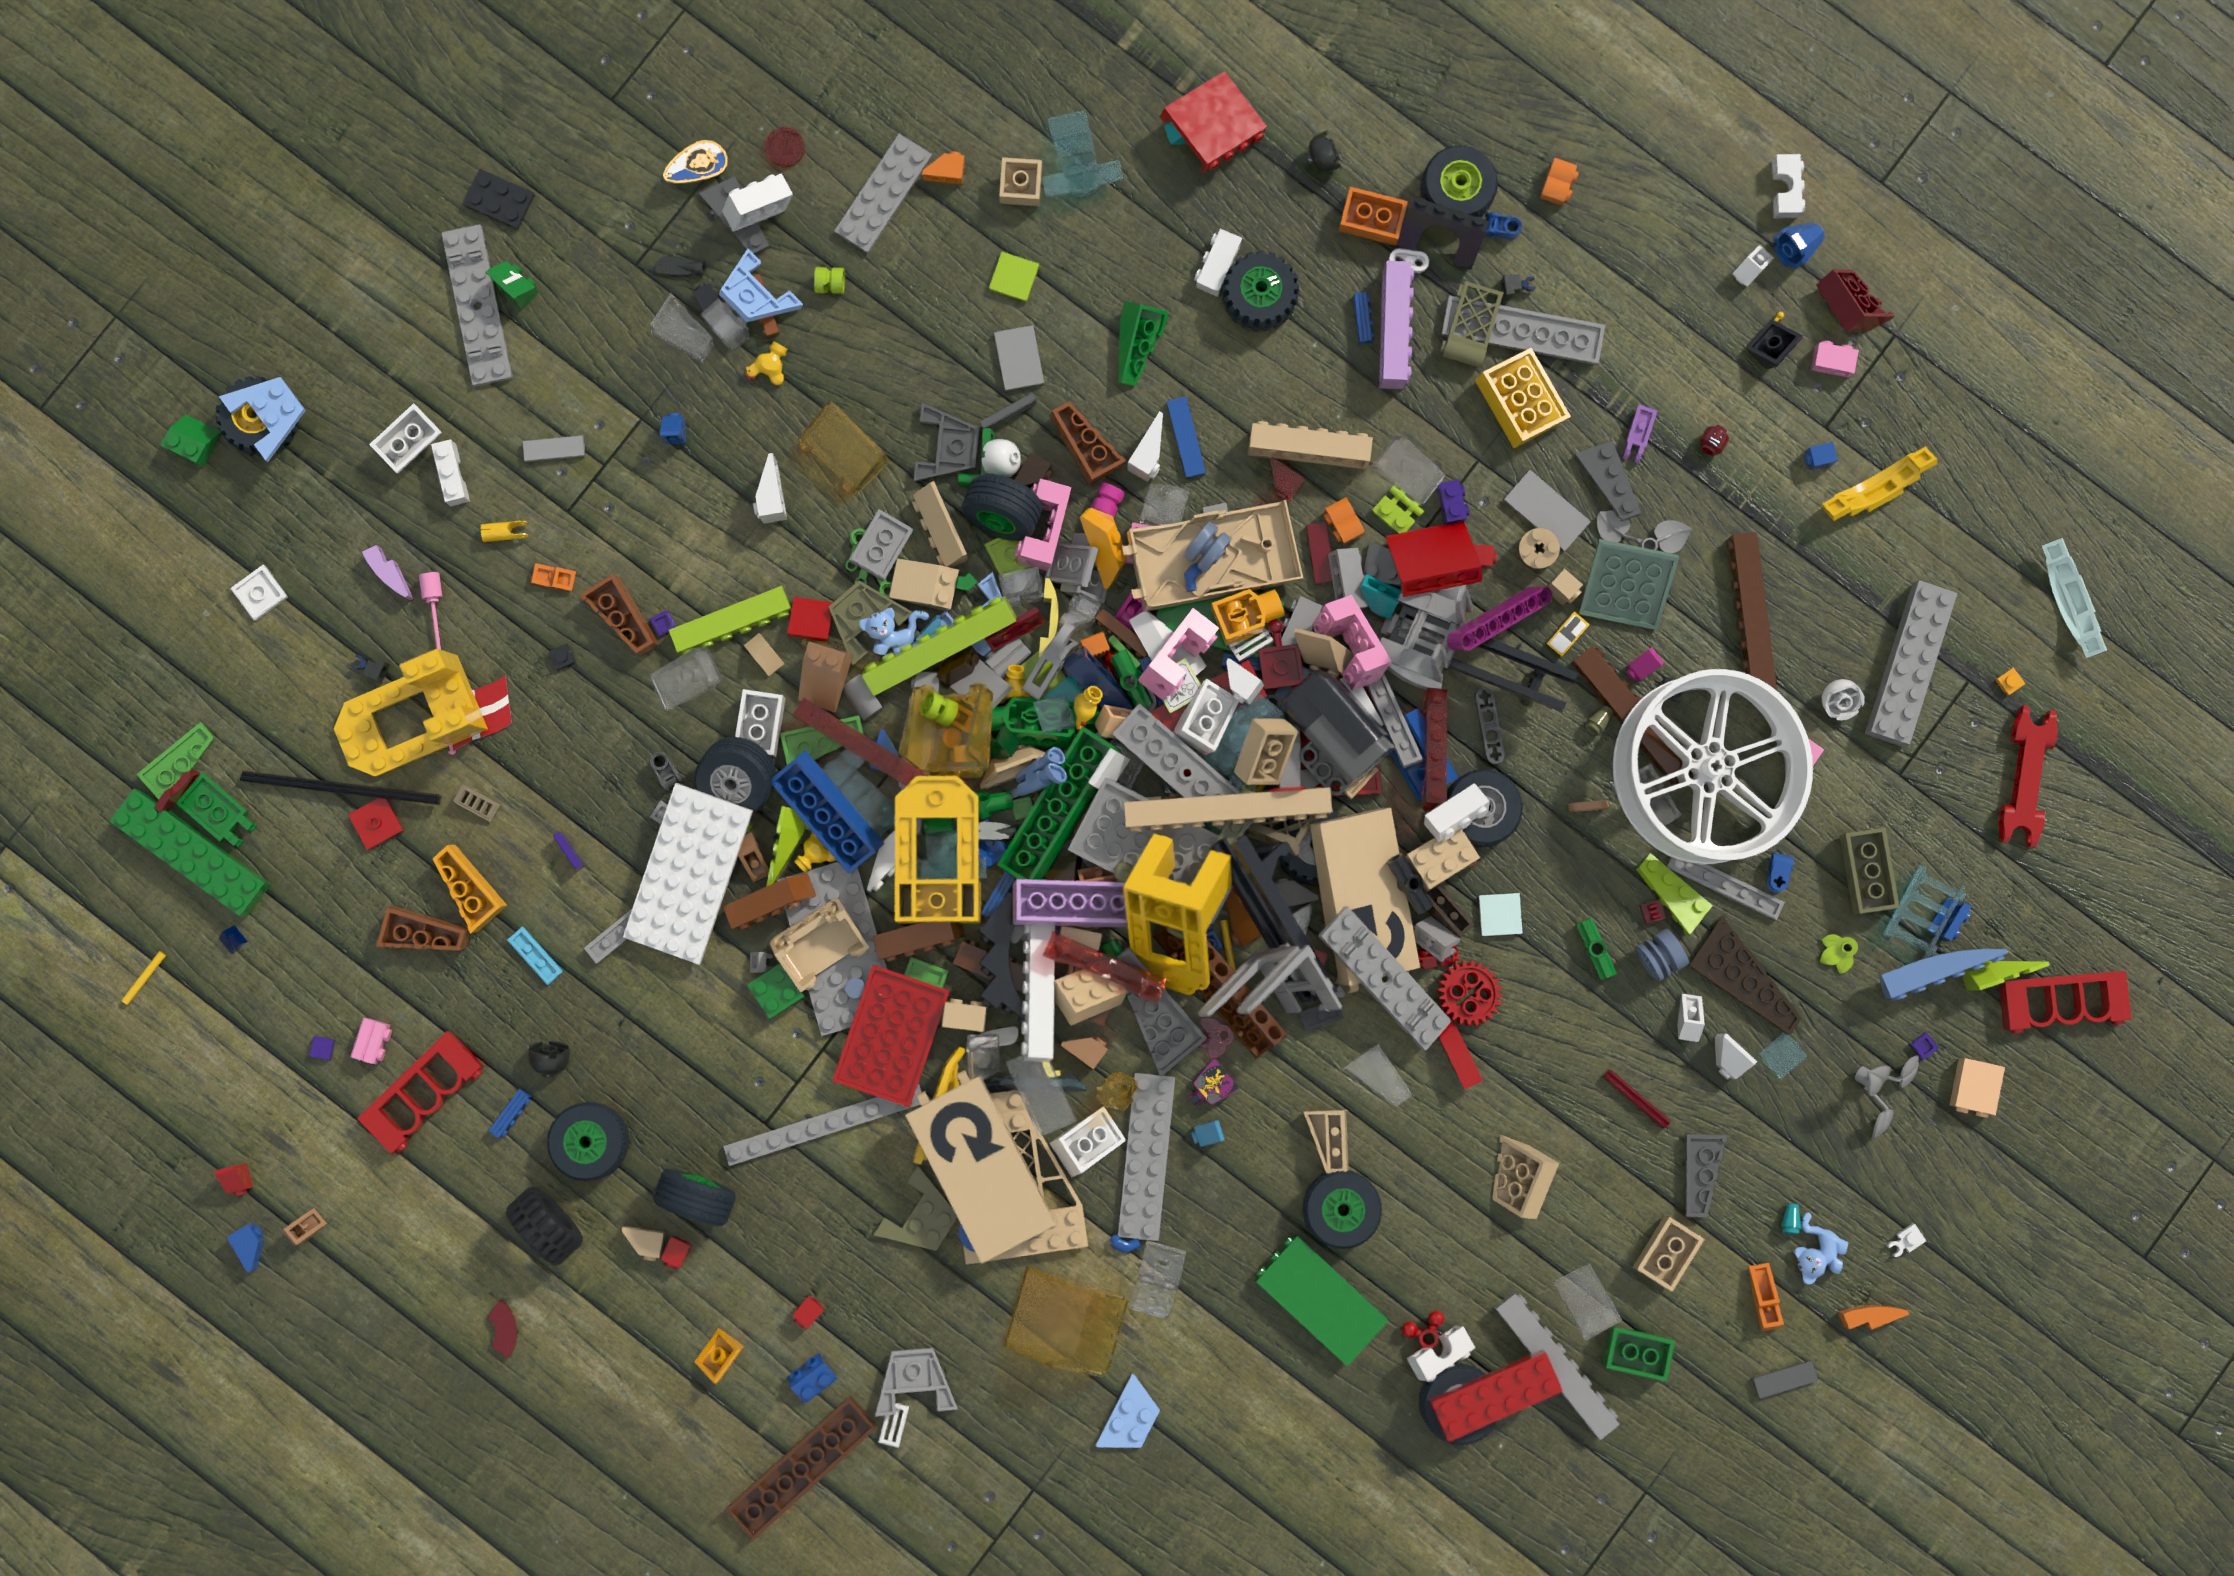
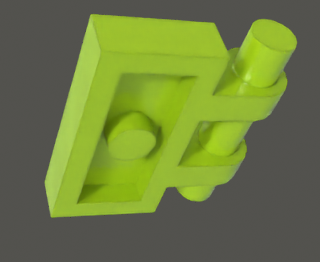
[1371,486,1424,534]

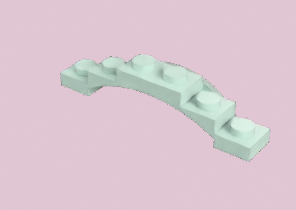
[2042,538,2107,658]

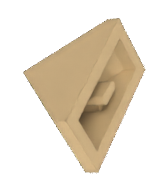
[744,633,785,677]

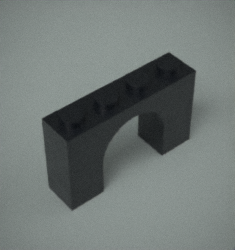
[1396,196,1489,270]

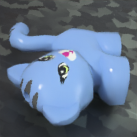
[859,608,929,655]
[1795,1212,1848,1284]

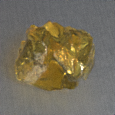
[1096,1072,1138,1110]

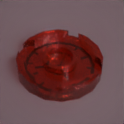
[765,127,805,167]

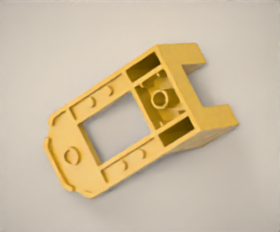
[334,649,488,777]
[895,776,981,924]
[1123,834,1232,995]

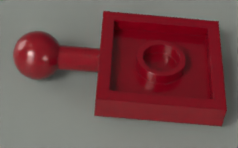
[1258,619,1304,690]

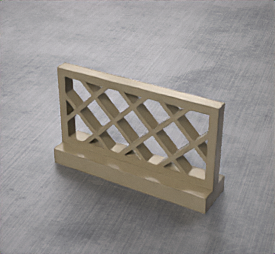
[1243,789,1317,856]

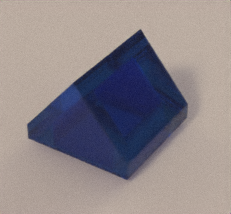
[219,925,248,954]

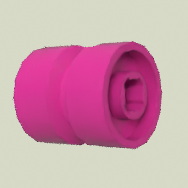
[1090,483,1125,517]

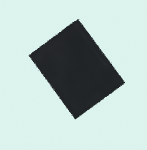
[1746,319,1803,370]

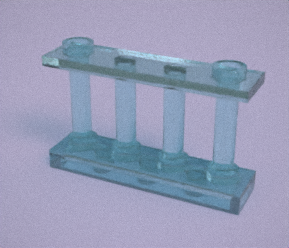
[1881,864,1966,959]

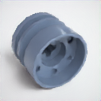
[1636,928,1689,982]

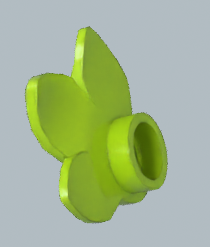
[1820,934,1858,974]

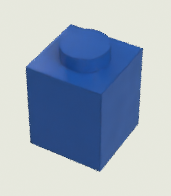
[1804,442,1838,470]

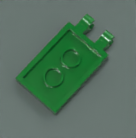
[176,772,257,847]

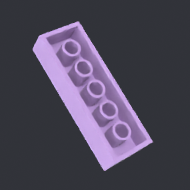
[1379,261,1414,389]
[1013,879,1128,928]

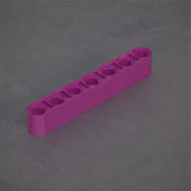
[1447,587,1552,651]

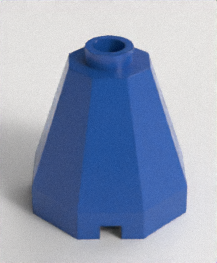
[1773,223,1824,270]

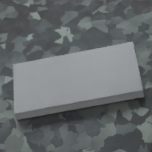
[1503,470,1591,552]

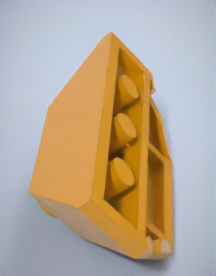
[1080,508,1127,589]

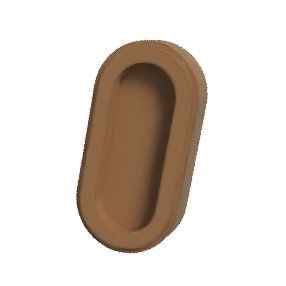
[1568,800,1609,812]

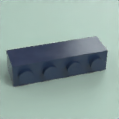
[1065,646,1135,710]

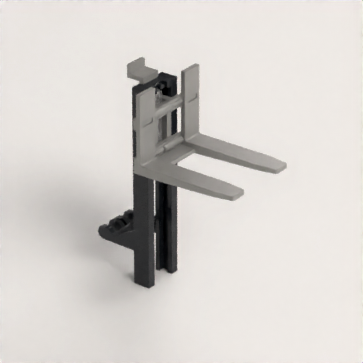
[1380,586,1578,713]
[1198,835,1345,1017]

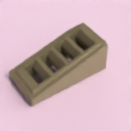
[453,784,501,822]

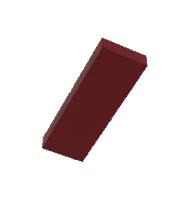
[1306,522,1332,585]
[984,607,1046,651]

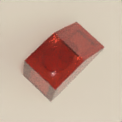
[1269,457,1305,502]

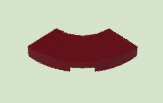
[155,770,200,812]
[488,1299,518,1358]

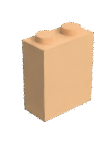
[1949,1058,2005,1118]

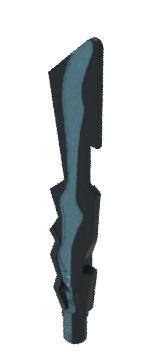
[983,1073,1087,1092]

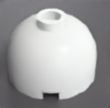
[982,439,1021,478]
[1822,679,1864,720]

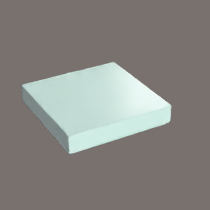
[1478,893,1522,936]

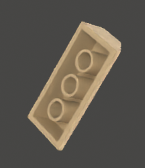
[912,481,968,568]

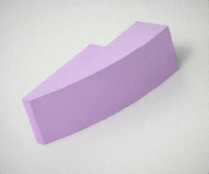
[362,545,414,600]

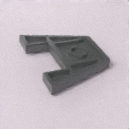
[914,403,980,482]

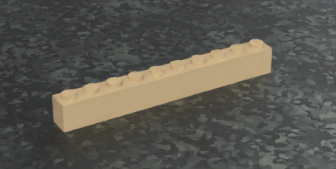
[1124,788,1332,832]

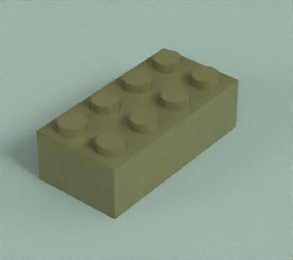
[1839,827,1900,915]

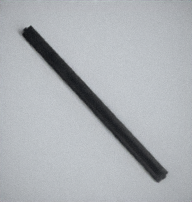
[240,770,442,805]

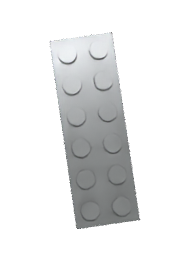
[834,134,933,254]

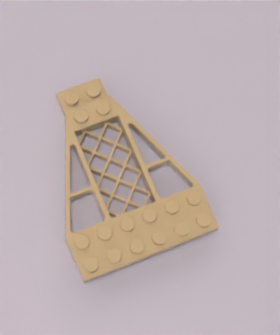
[963,1090,1088,1264]

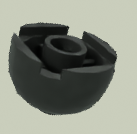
[1306,130,1342,172]
[529,1041,570,1077]

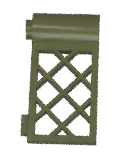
[1440,281,1504,368]

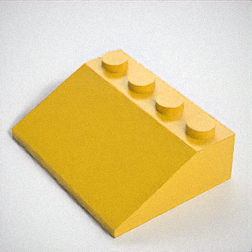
[1475,348,1571,449]

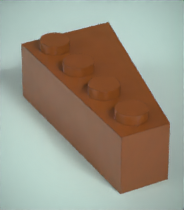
[1050,402,1126,485]
[579,574,660,655]
[723,874,816,931]
[376,906,470,950]
[873,922,966,962]

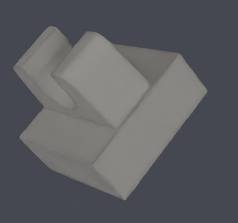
[750,952,773,973]

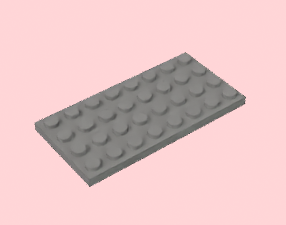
[1068,778,1237,924]
[777,862,887,1036]

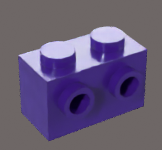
[1437,479,1469,524]

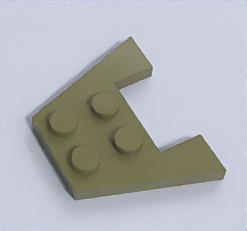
[829,581,913,666]
[874,1165,957,1251]

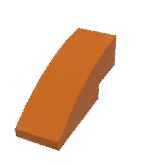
[1748,1263,1784,1332]
[1838,1305,1909,1330]

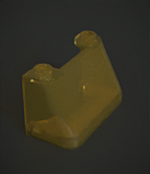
[798,401,889,496]

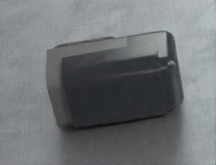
[1281,670,1396,795]

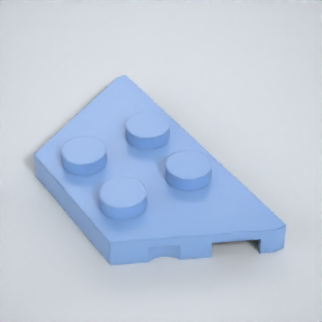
[1096,1373,1160,1448]

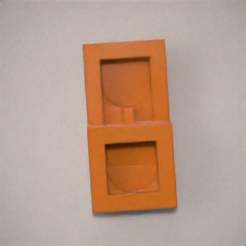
[531,563,576,591]

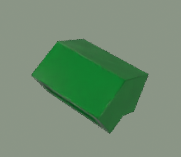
[955,572,977,591]

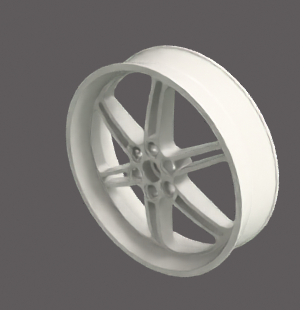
[1613,669,1813,864]

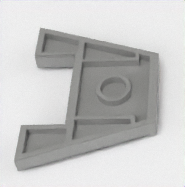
[875,1348,958,1416]

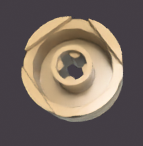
[1519,528,1560,568]

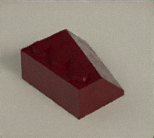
[1816,269,1895,332]

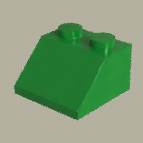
[160,414,221,468]

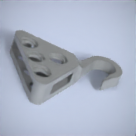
[1022,622,1079,701]

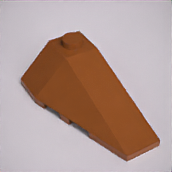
[1225,887,1261,947]

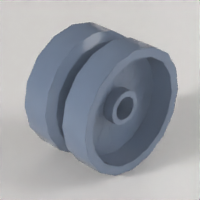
[1183,521,1233,573]

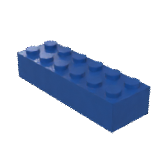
[772,750,885,874]

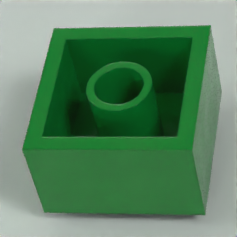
[747,963,806,1019]

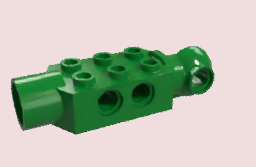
[985,697,1102,749]

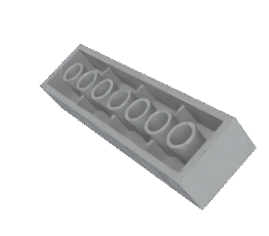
[1865,580,1957,747]

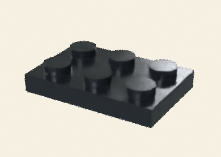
[463,169,535,230]

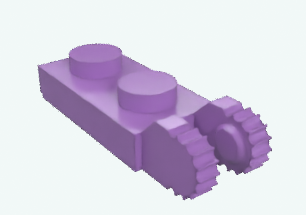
[1622,404,1657,463]

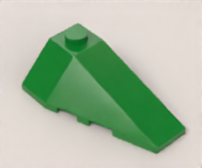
[1118,301,1169,386]

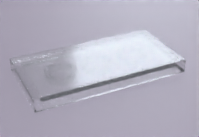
[1006,1055,1077,1138]

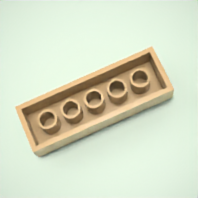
[1248,421,1373,469]

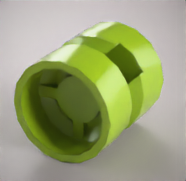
[814,267,845,294]
[920,691,958,726]

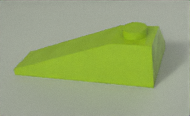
[766,806,810,887]
[1962,961,2050,991]

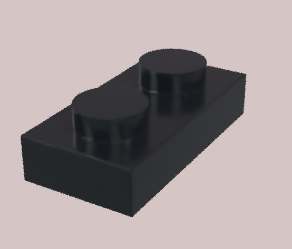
[1298,1004,1344,1032]

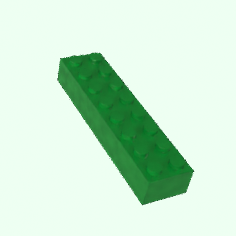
[997,726,1122,880]
[109,789,271,917]

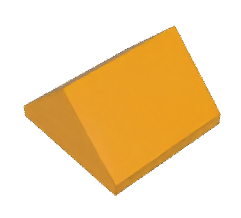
[694,1328,745,1384]

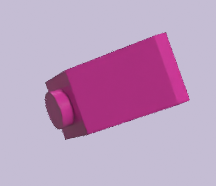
[1115,586,1143,630]
[1625,647,1664,683]

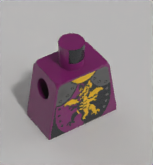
[1188,1058,1239,1106]

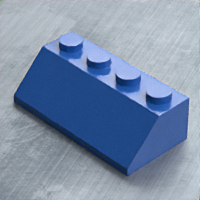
[1383,708,1459,801]

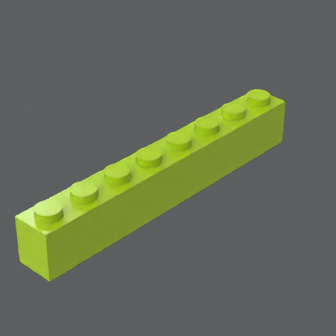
[862,596,1016,696]

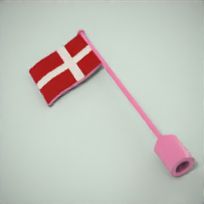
[419,572,512,755]

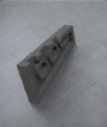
[699,176,770,255]
[1574,441,1641,522]
[1685,1134,1728,1217]

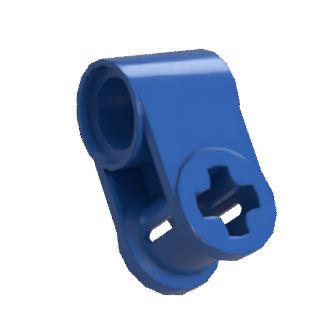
[1485,212,1522,240]
[1766,852,1794,893]

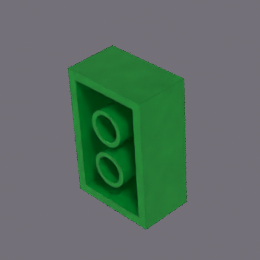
[1602,1325,1675,1382]

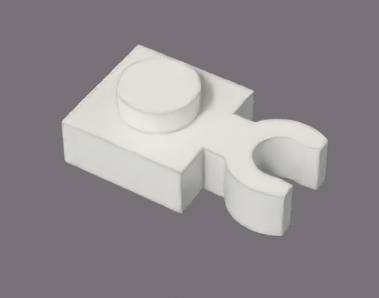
[1886,1223,1926,1257]

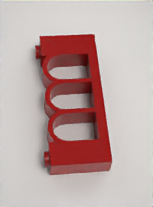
[1999,971,2132,1034]
[357,1031,485,1154]

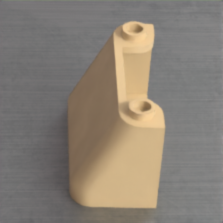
[770,899,870,992]

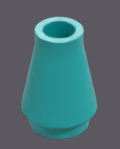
[1781,1204,1801,1235]

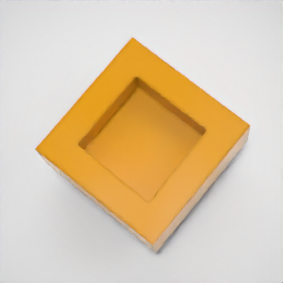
[1995,667,2025,696]

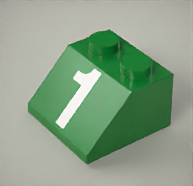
[485,261,539,310]

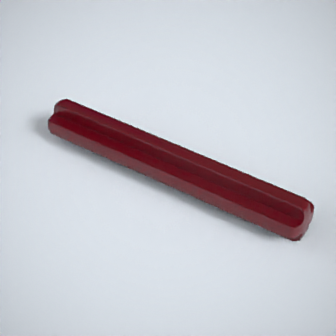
[1603,1070,1671,1129]

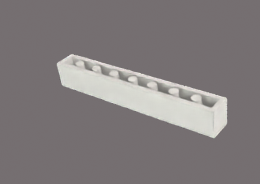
[1021,925,1055,1062]

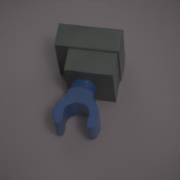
[1500,274,1536,299]
[351,655,390,683]

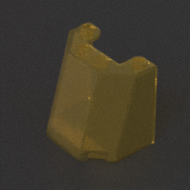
[898,682,993,778]

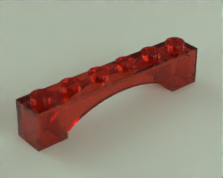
[1422,688,1448,811]
[1043,931,1166,1004]

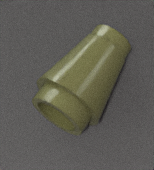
[1585,705,1613,736]

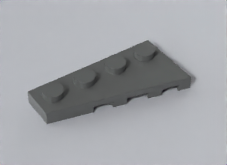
[1363,541,1440,591]

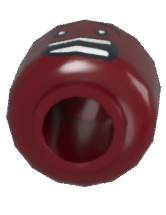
[1699,425,1729,456]

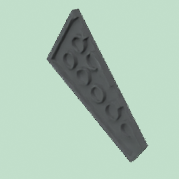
[1112,947,1207,1076]

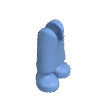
[1016,747,1067,796]

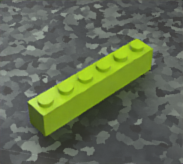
[669,586,792,656]

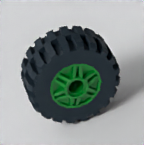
[1222,251,1299,332]

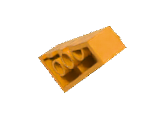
[433,845,508,934]

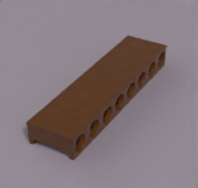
[1153,925,1288,1059]
[725,1395,877,1542]

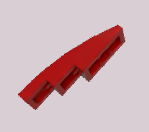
[1437,1007,1483,1090]

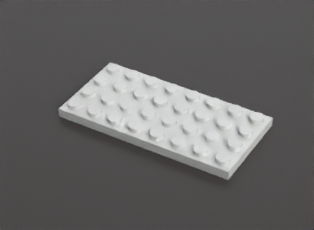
[623,783,753,964]

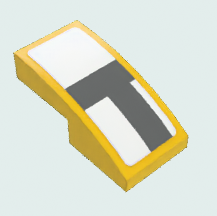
[1547,611,1590,656]

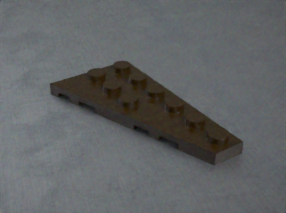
[1688,916,1802,1035]

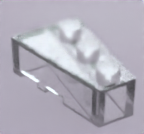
[650,293,714,363]
[1343,1044,1413,1106]

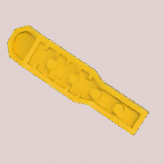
[912,1046,966,1165]

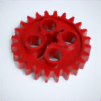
[1436,960,1503,1027]

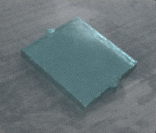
[1033,694,1076,734]
[1759,1032,1808,1079]

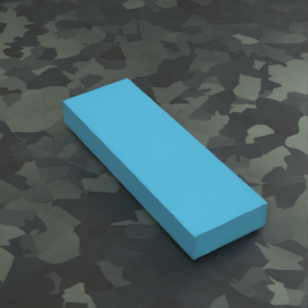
[507,927,564,985]

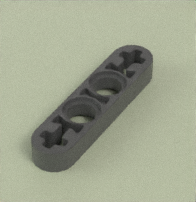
[1475,687,1505,765]

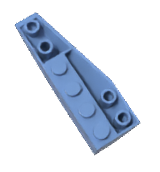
[1879,949,2008,1001]

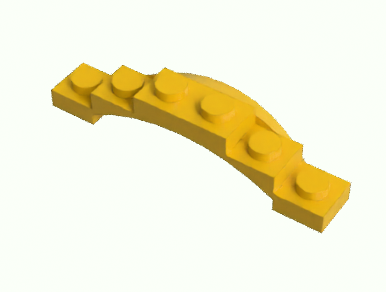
[1822,447,1937,521]

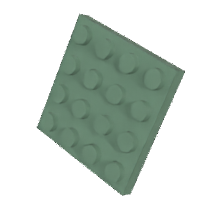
[1579,539,1679,630]

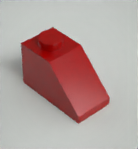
[214,1164,253,1196]

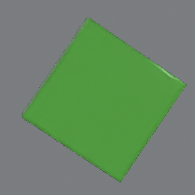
[1013,795,1033,821]

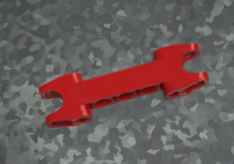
[1998,705,2058,848]

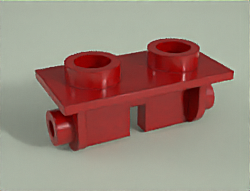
[1417,946,1459,970]

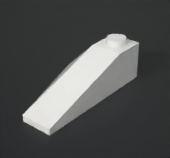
[1129,611,1207,675]

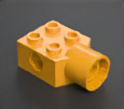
[1211,589,1284,646]

